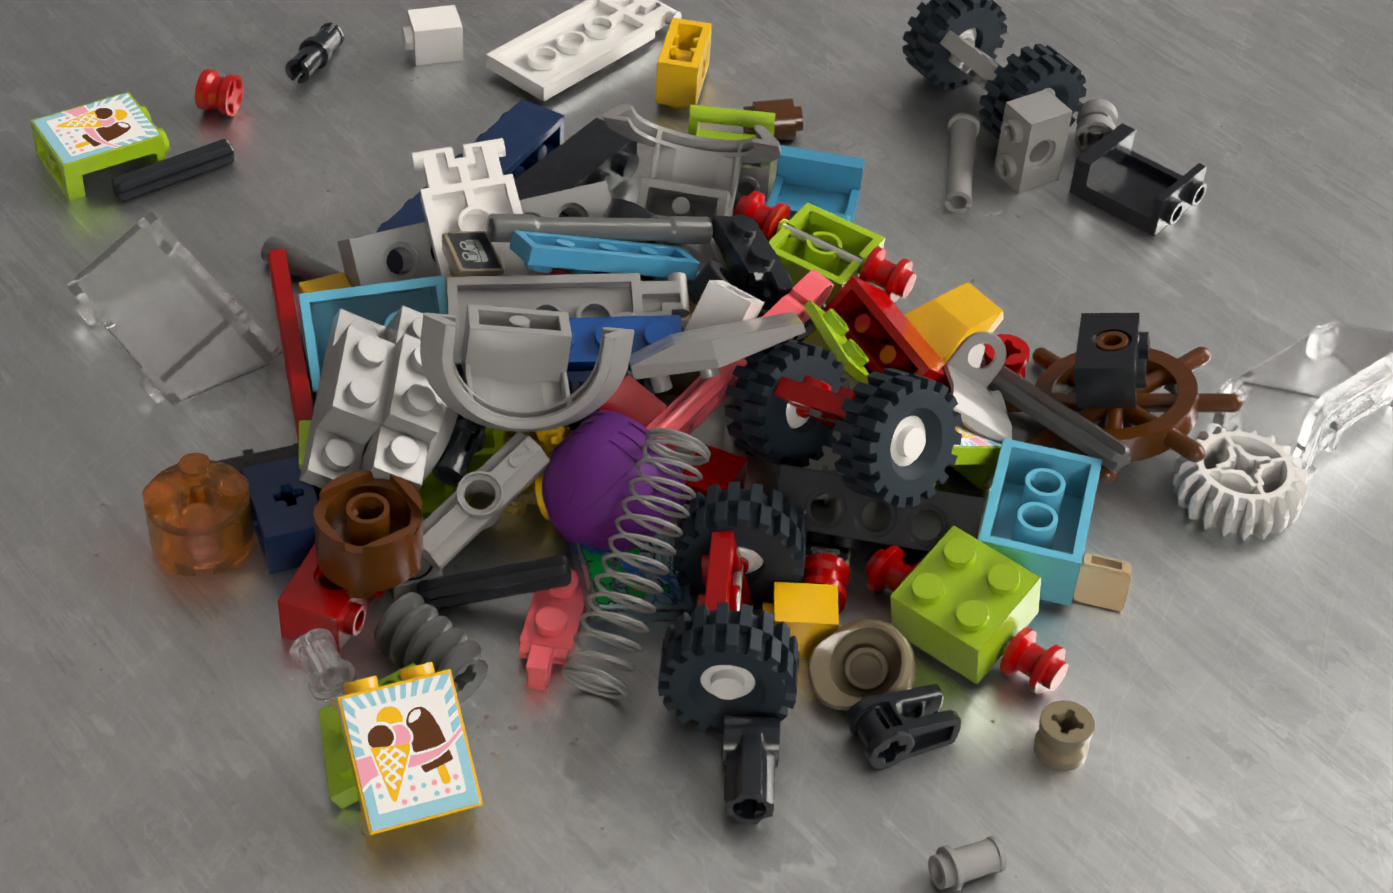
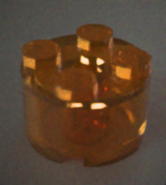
[142,453,254,576]

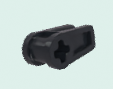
[845,684,962,769]

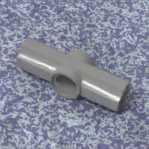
[423,432,550,571]

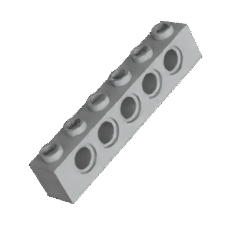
[337,181,611,287]

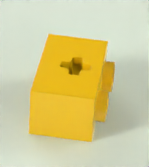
[655,18,712,109]

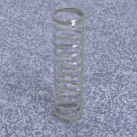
[561,428,711,699]

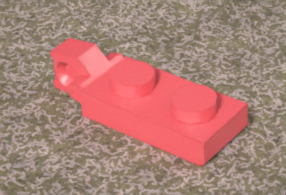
[519,569,593,691]

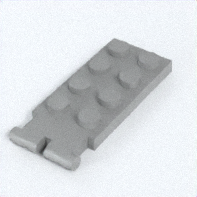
[447,272,690,372]

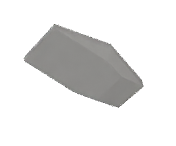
[629,312,806,393]

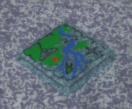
[569,534,694,622]

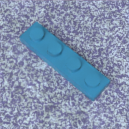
[509,230,700,281]

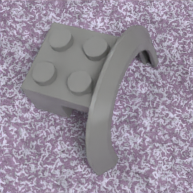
[602,103,781,221]
[420,304,634,432]

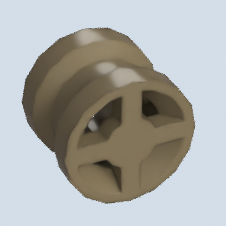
[1033,700,1095,771]

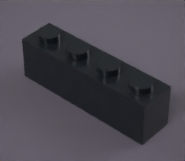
[514,117,639,217]

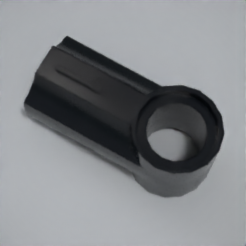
[721,715,780,824]

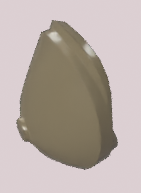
[808,618,916,712]

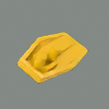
[865,282,1004,372]

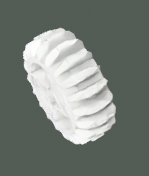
[1172,425,1308,541]

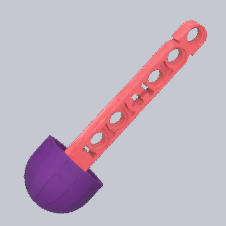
[542,269,834,555]

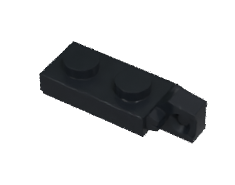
[711,215,794,310]

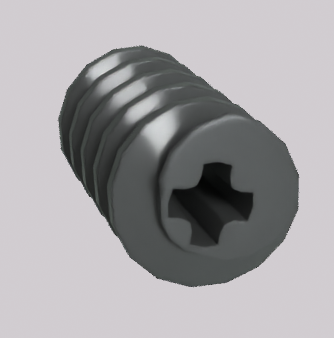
[374,592,488,704]

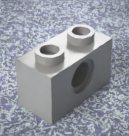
[994,89,1073,194]

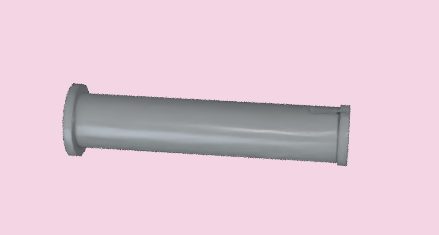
[944,113,980,213]

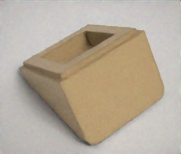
[1073,552,1132,611]

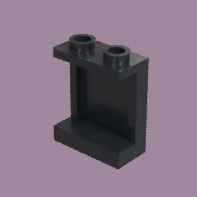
[1069,123,1207,236]

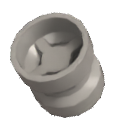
[1075,99,1118,153]

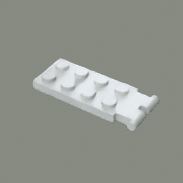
[486,0,682,101]
[411,138,539,293]

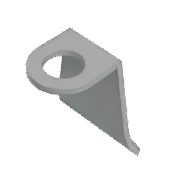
[943,332,1012,442]

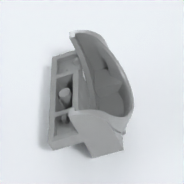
[299,306,458,490]

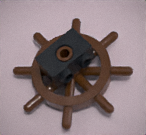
[1004,313,1243,483]

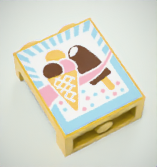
[331,662,483,835]

